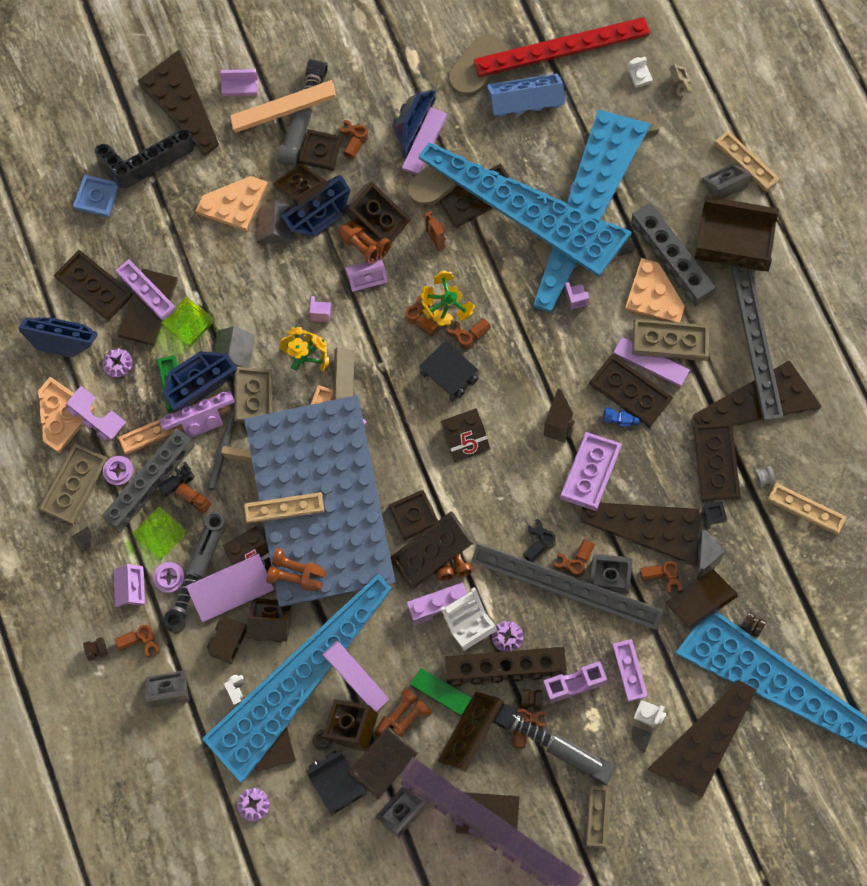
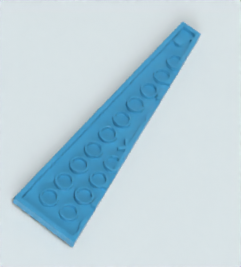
[533,109,651,313]
[418,142,632,277]
[202,574,393,784]
[675,612,867,750]

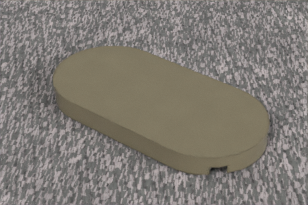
[449,35,506,95]
[408,150,470,206]

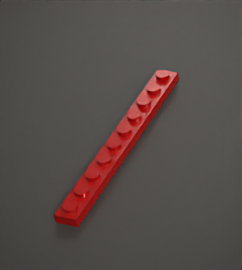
[474,17,650,78]

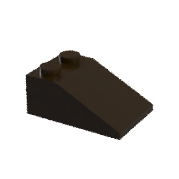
[342,181,411,242]

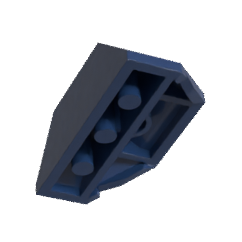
[392,89,436,158]
[281,175,351,236]
[19,317,97,358]
[163,351,237,410]

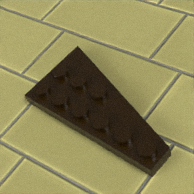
[137,50,219,156]
[693,360,821,425]
[581,503,699,567]
[648,680,757,798]

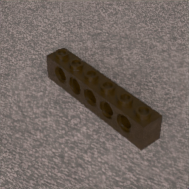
[445,647,567,686]

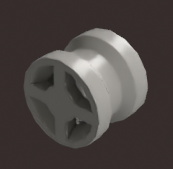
[754,466,776,488]

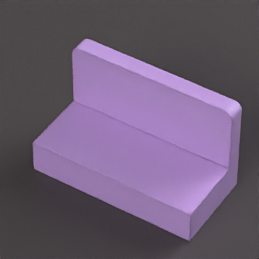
[220,69,258,97]
[346,259,388,292]
[114,564,145,607]

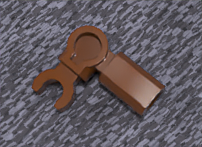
[339,120,369,160]
[405,295,439,336]
[446,318,491,349]
[175,483,211,514]
[553,539,595,577]
[640,561,682,594]
[115,625,160,658]
[512,709,546,749]

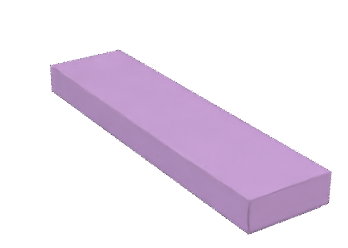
[402,107,447,175]
[115,259,177,321]
[613,337,690,388]
[322,641,389,712]

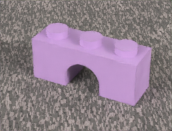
[65,386,126,442]
[407,582,467,626]
[543,661,607,704]

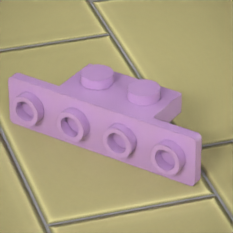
[159,391,235,438]

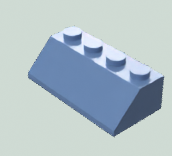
[487,74,565,117]

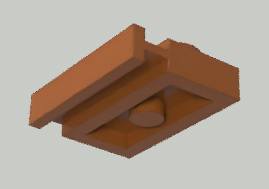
[424,211,446,251]

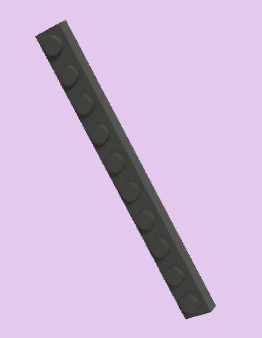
[730,265,784,423]
[471,543,663,629]

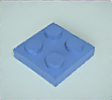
[73,174,120,218]

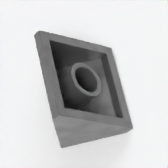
[702,163,751,199]
[257,200,295,244]
[214,326,255,367]
[696,530,725,579]
[590,554,633,594]
[145,670,189,708]
[375,787,426,838]

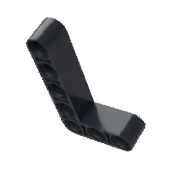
[94,129,194,189]

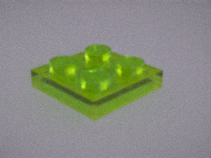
[161,296,215,348]
[132,506,188,561]

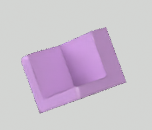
[565,282,589,310]
[310,296,332,323]

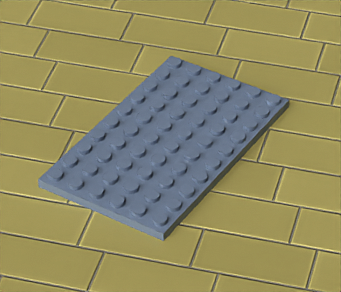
[244,395,396,608]

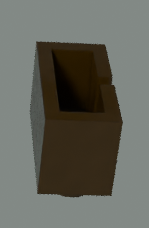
[207,615,247,664]

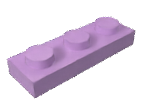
[612,639,648,702]

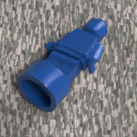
[602,407,640,427]

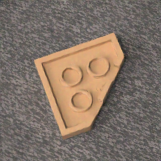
[196,176,268,231]
[625,258,685,323]
[38,377,95,454]

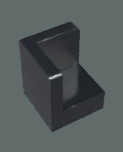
[701,501,727,530]

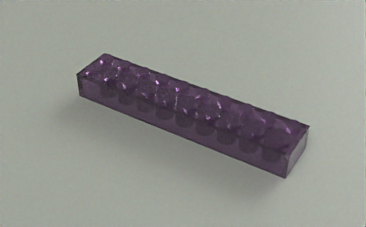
[399,757,584,886]

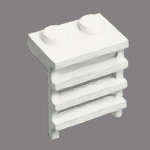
[441,588,497,651]

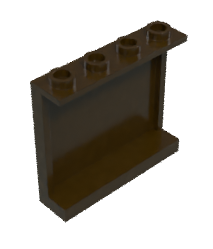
[694,196,779,272]

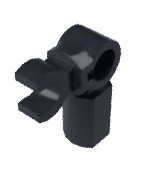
[158,462,195,497]
[523,519,556,562]

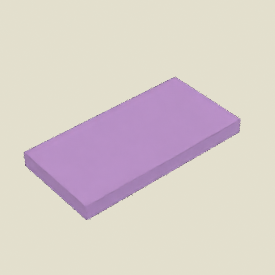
[560,432,622,511]
[186,554,274,622]

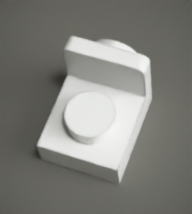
[628,57,653,89]
[224,675,245,707]
[633,700,666,729]

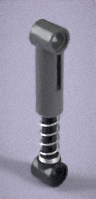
[277,59,328,166]
[163,512,226,633]
[493,703,616,786]

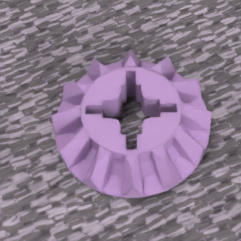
[102,348,133,377]
[103,456,134,486]
[153,562,185,594]
[492,621,523,652]
[237,788,270,821]

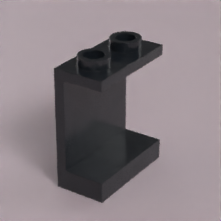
[419,340,478,402]
[306,750,366,816]

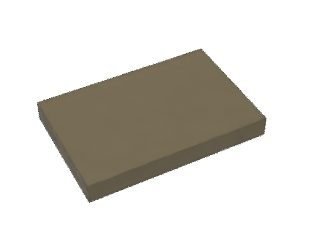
[234,366,273,423]

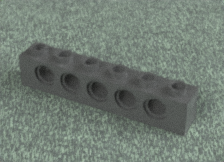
[631,202,716,306]
[101,428,195,533]

